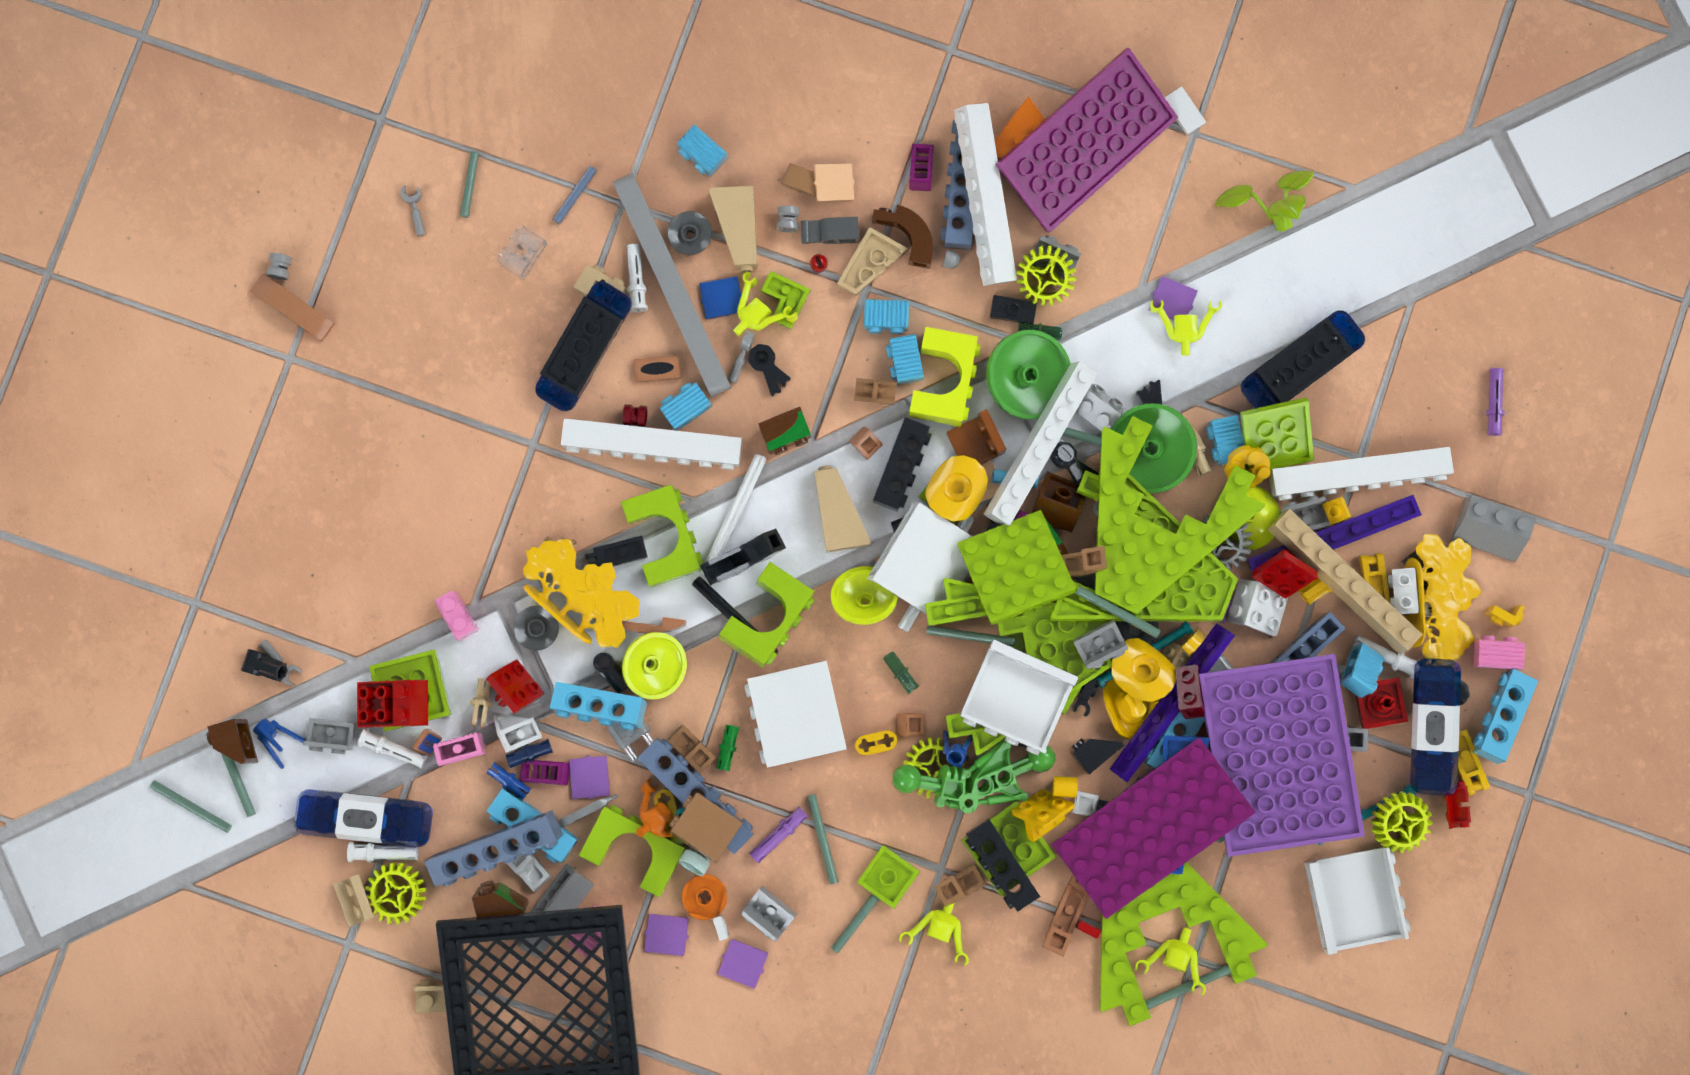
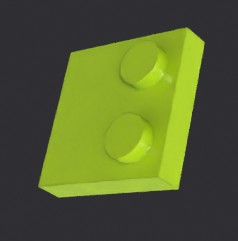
[857,845,920,909]

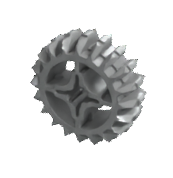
[1199,515,1253,570]

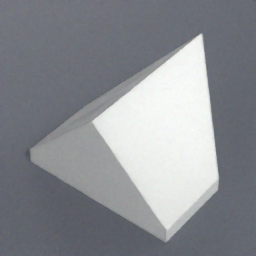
[493,712,542,753]

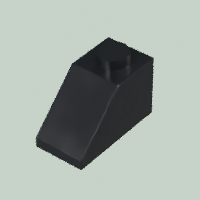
[1070,738,1124,774]

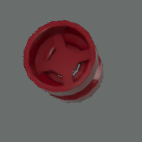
[622,404,648,427]

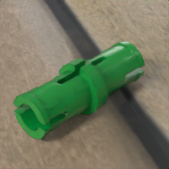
[716,724,740,772]

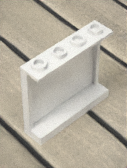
[867,502,972,614]
[959,640,1078,755]
[744,661,847,768]
[1304,847,1411,955]

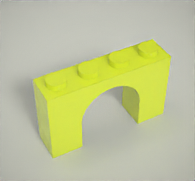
[908,327,981,427]

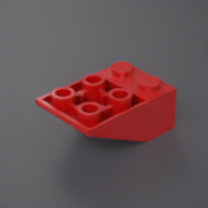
[357,680,428,728]

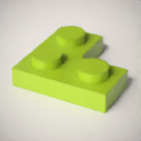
[761,271,811,330]

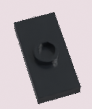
[990,295,1037,325]

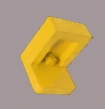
[1322,496,1351,525]
[1485,605,1525,627]

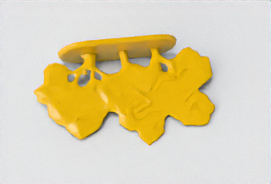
[1404,534,1482,668]
[523,539,640,648]

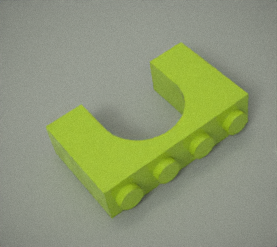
[621,484,704,588]
[718,562,815,668]
[579,804,686,898]

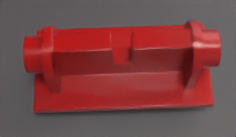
[1443,781,1471,829]

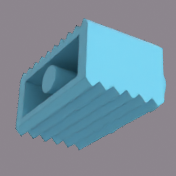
[677,124,728,177]
[864,299,909,334]
[886,334,924,385]
[659,382,712,431]
[1206,415,1244,466]
[1340,642,1384,698]

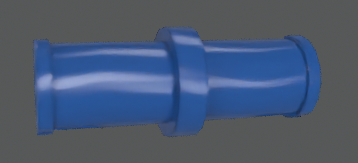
[486,762,531,801]

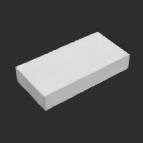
[1165,87,1206,136]

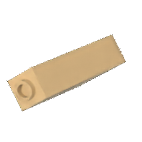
[709,186,758,273]
[814,465,871,553]

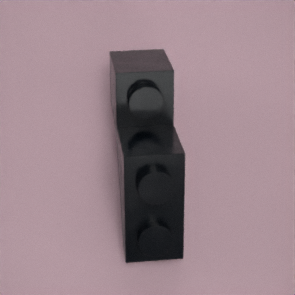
[700,529,786,586]

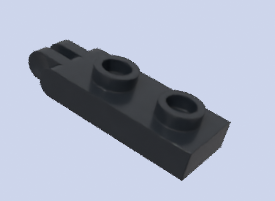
[585,535,648,567]

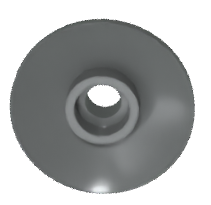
[668,211,712,255]
[514,606,559,651]

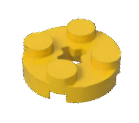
[1224,445,1271,488]

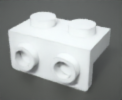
[1388,568,1419,615]

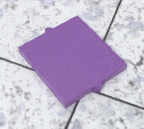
[1148,276,1198,320]
[569,755,610,799]
[644,913,689,956]
[718,939,768,989]

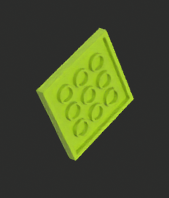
[957,510,1076,625]

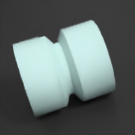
[678,846,710,876]

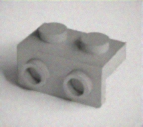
[1076,384,1126,431]
[1279,495,1331,531]
[1072,620,1128,669]
[303,718,356,754]
[741,886,797,942]

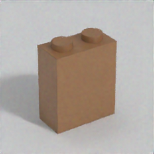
[669,793,742,863]

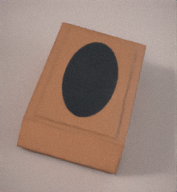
[634,356,681,382]

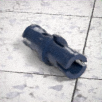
[505,739,553,768]

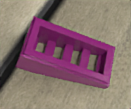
[909,144,934,191]
[520,760,570,785]

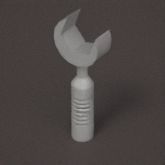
[401,185,426,237]
[728,330,755,383]
[259,640,303,686]

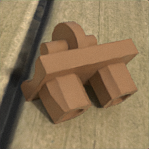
[854,378,896,405]

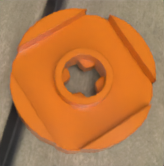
[682,874,728,920]

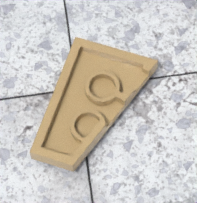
[837,227,908,296]

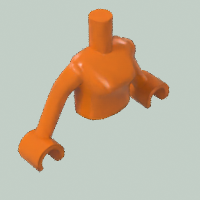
[636,778,675,837]

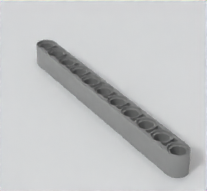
[613,173,731,397]

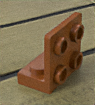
[947,409,1006,465]

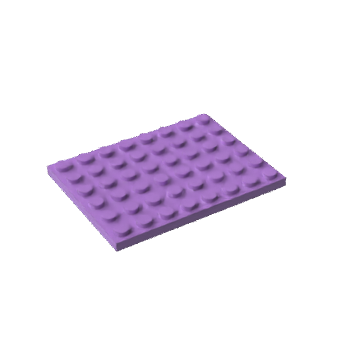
[1199,654,1365,857]

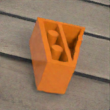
[995,96,1045,174]

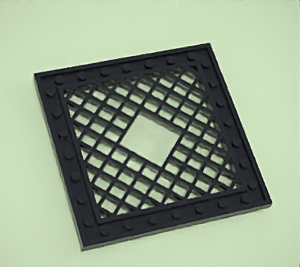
[436,905,640,1075]

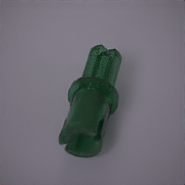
[1018,322,1063,340]
[883,651,919,694]

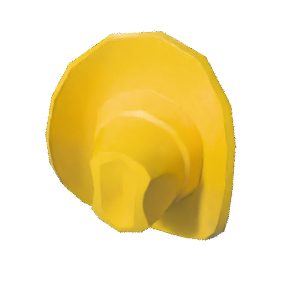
[925,455,988,521]
[1112,638,1176,702]
[1103,678,1160,740]

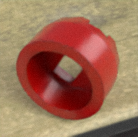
[810,254,828,273]

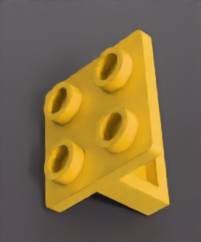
[1012,789,1075,842]

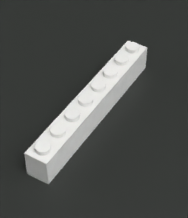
[954,103,1017,286]
[983,361,1098,526]
[561,418,743,470]
[1269,447,1454,501]

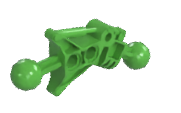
[892,738,1055,813]

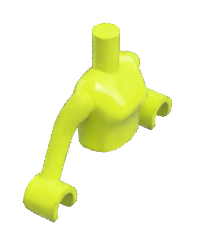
[733,272,798,336]
[1150,300,1222,357]
[899,903,969,966]
[1135,928,1206,997]

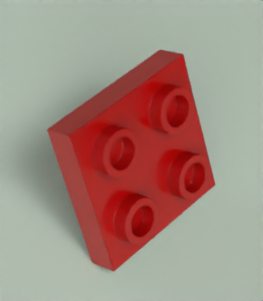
[1252,549,1318,599]
[486,659,545,714]
[1355,677,1408,729]

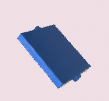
[700,276,742,319]

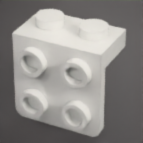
[1227,579,1288,636]

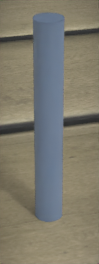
[553,166,597,224]

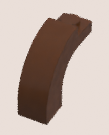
[872,205,933,269]

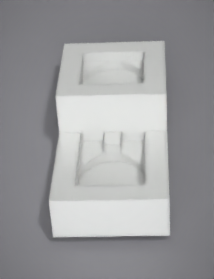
[508,843,552,892]

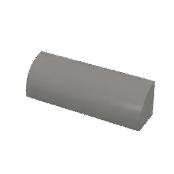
[513,864,594,959]

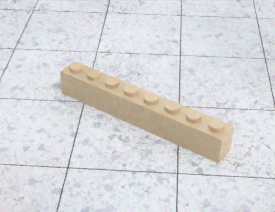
[1267,509,1422,653]

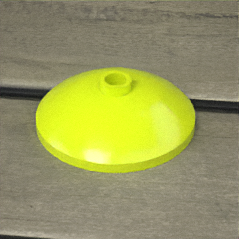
[1224,486,1280,551]
[831,566,898,625]
[622,632,687,700]

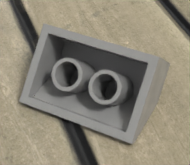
[1451,495,1536,562]

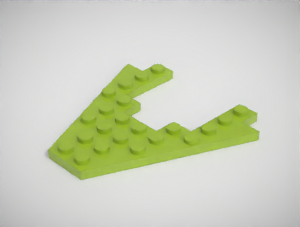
[1094,416,1265,616]
[1049,470,1238,622]
[924,578,1113,755]
[1099,862,1268,1026]

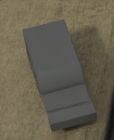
[801,217,859,244]

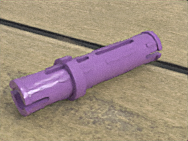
[1486,368,1505,436]
[749,807,809,863]

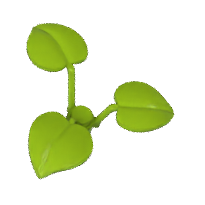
[1215,170,1314,232]

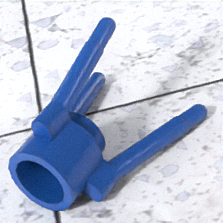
[253,718,306,769]
[943,730,973,768]

